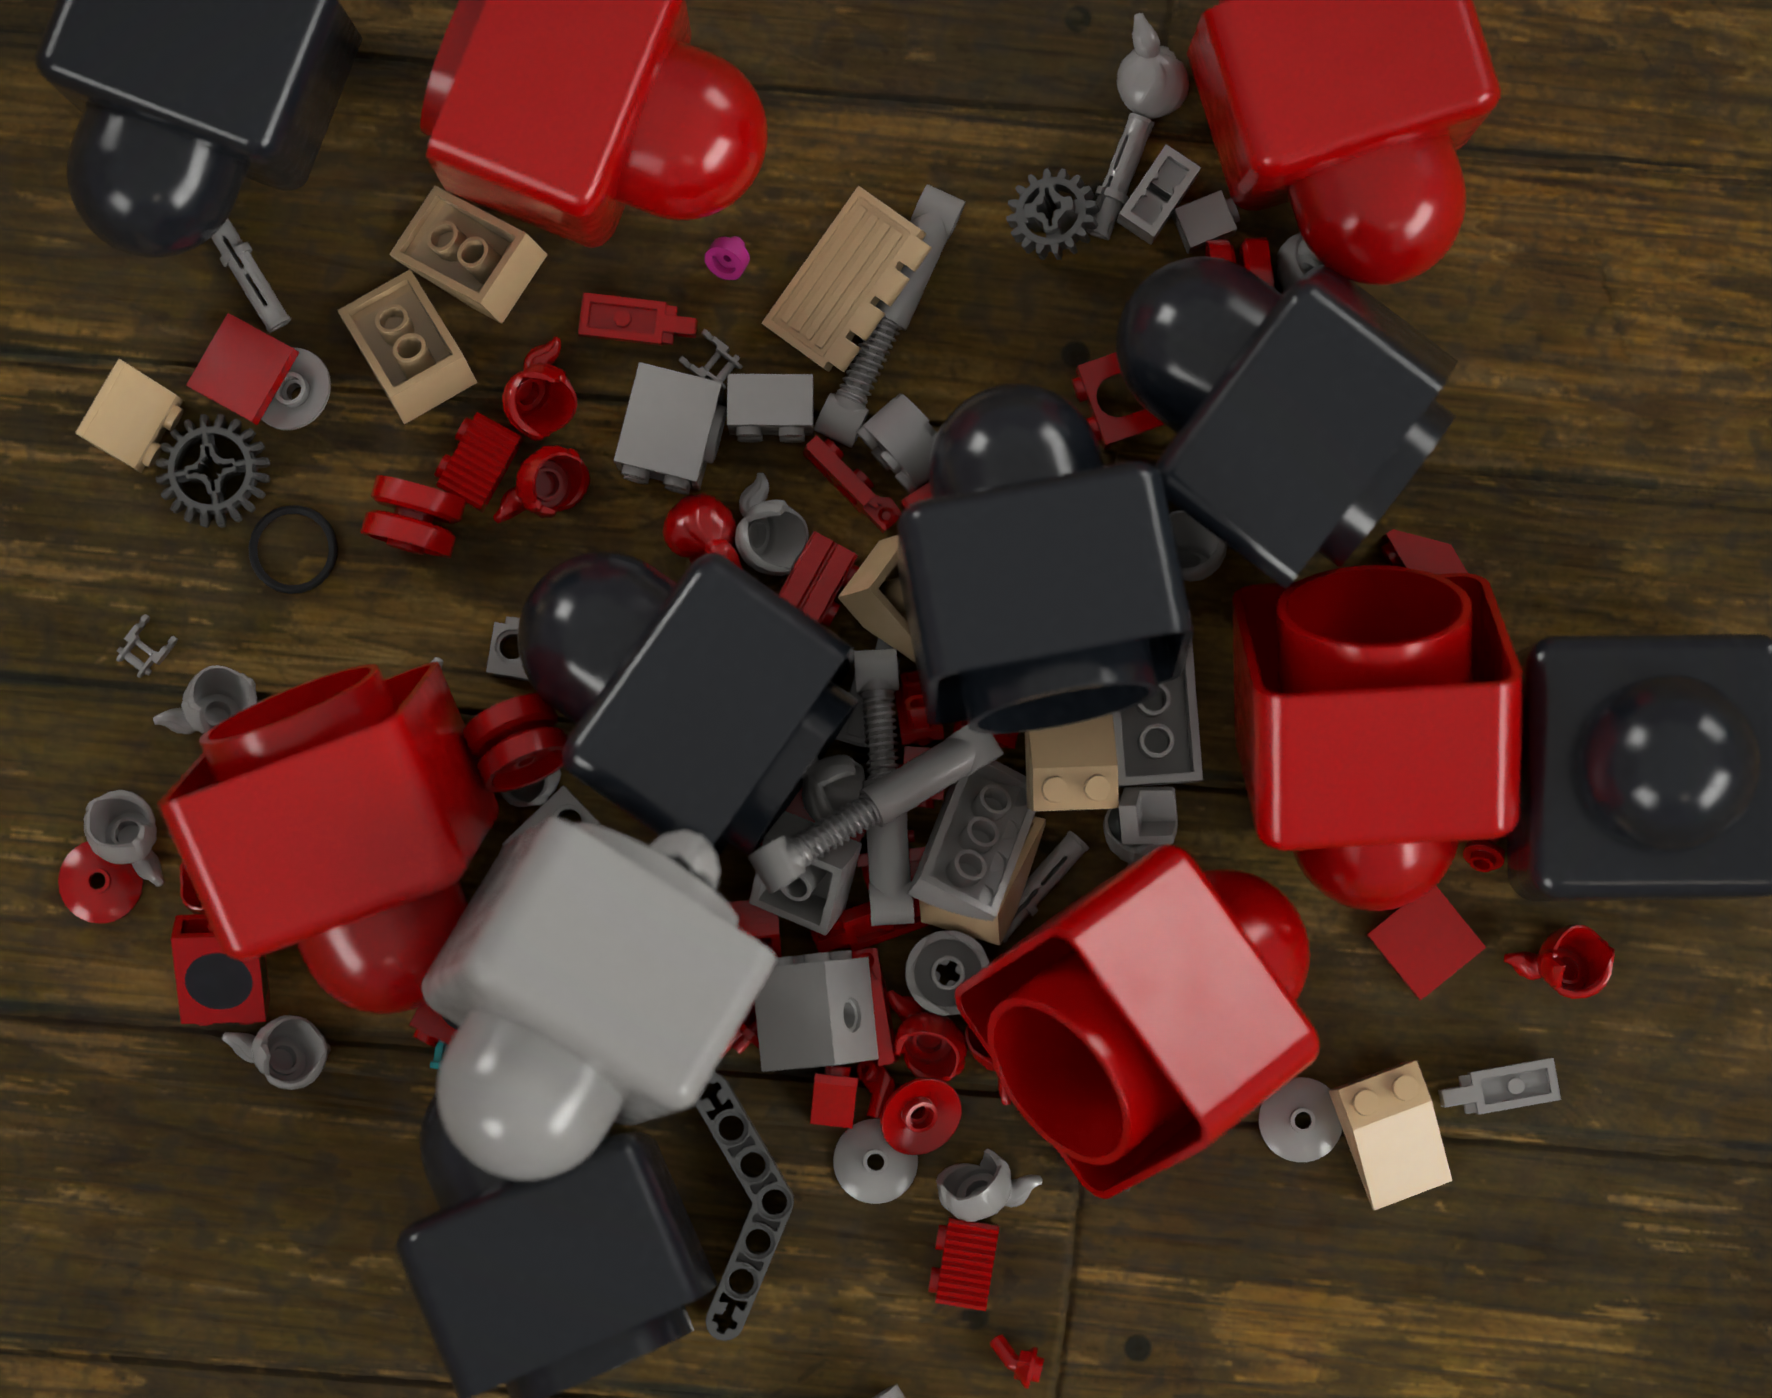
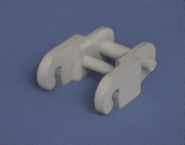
[678,329,743,390]
[116,614,178,678]

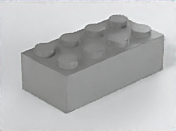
[1113,610,1203,788]

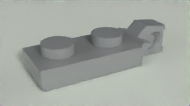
[1438,1058,1561,1115]

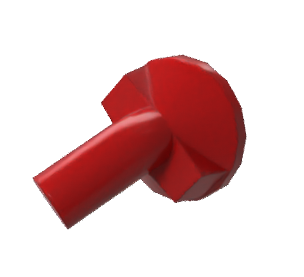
[1463,837,1505,872]
[990,1334,1044,1389]

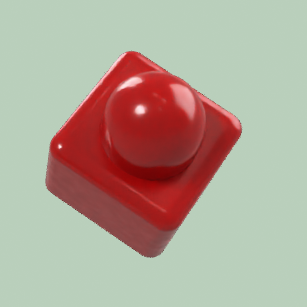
[420,0,768,248]
[1187,0,1501,285]
[1233,565,1522,911]
[158,662,499,1014]
[955,845,1319,1199]

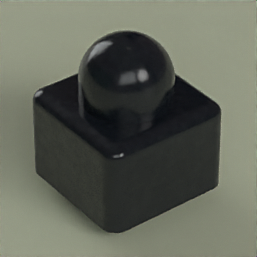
[35,0,363,258]
[1116,257,1458,589]
[898,384,1194,734]
[518,552,859,857]
[1507,634,1772,902]
[396,1092,718,1398]

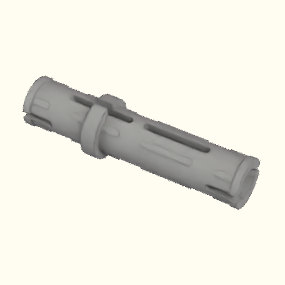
[1086,113,1155,240]
[211,218,291,333]
[1003,830,1089,943]

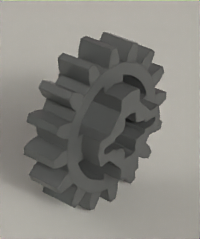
[1006,168,1099,260]

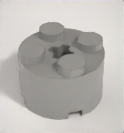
[856,394,937,494]
[905,930,989,1016]

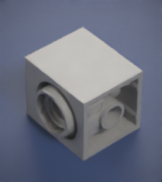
[614,362,727,495]
[755,950,879,1072]

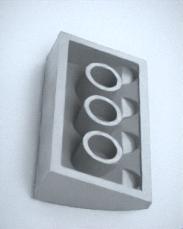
[907,760,1036,921]

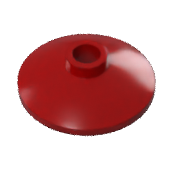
[58,841,144,923]
[880,1077,962,1155]

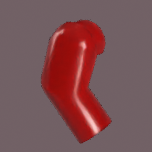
[856,1060,896,1119]

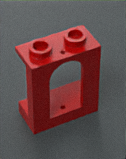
[1071,352,1166,450]

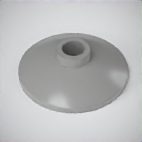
[261,348,331,430]
[1259,1077,1343,1162]
[833,1119,918,1204]

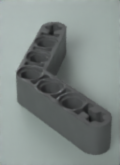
[694,1071,794,1341]

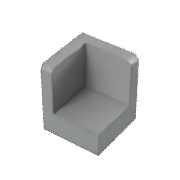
[1119,787,1178,844]

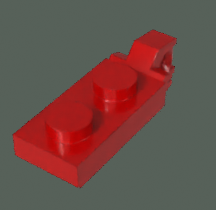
[578,293,698,346]
[803,435,902,534]
[810,897,929,953]
[852,948,899,1066]

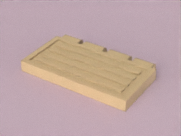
[761,185,932,372]

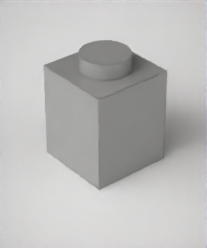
[1172,190,1240,254]

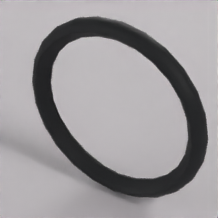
[249,505,338,594]

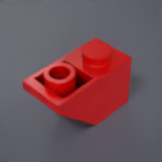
[1380,529,1468,574]
[810,1065,858,1128]

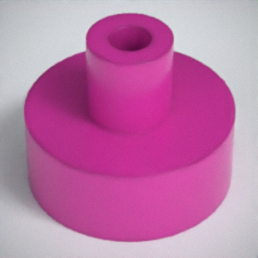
[705,236,750,280]

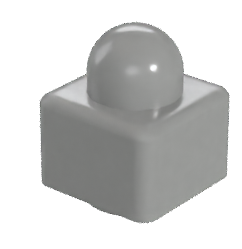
[421,817,777,1181]

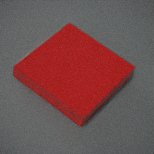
[186,313,299,425]
[1366,886,1486,1001]

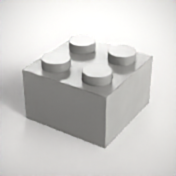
[727,374,814,443]
[749,811,862,936]

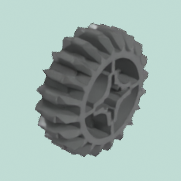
[156,414,270,528]

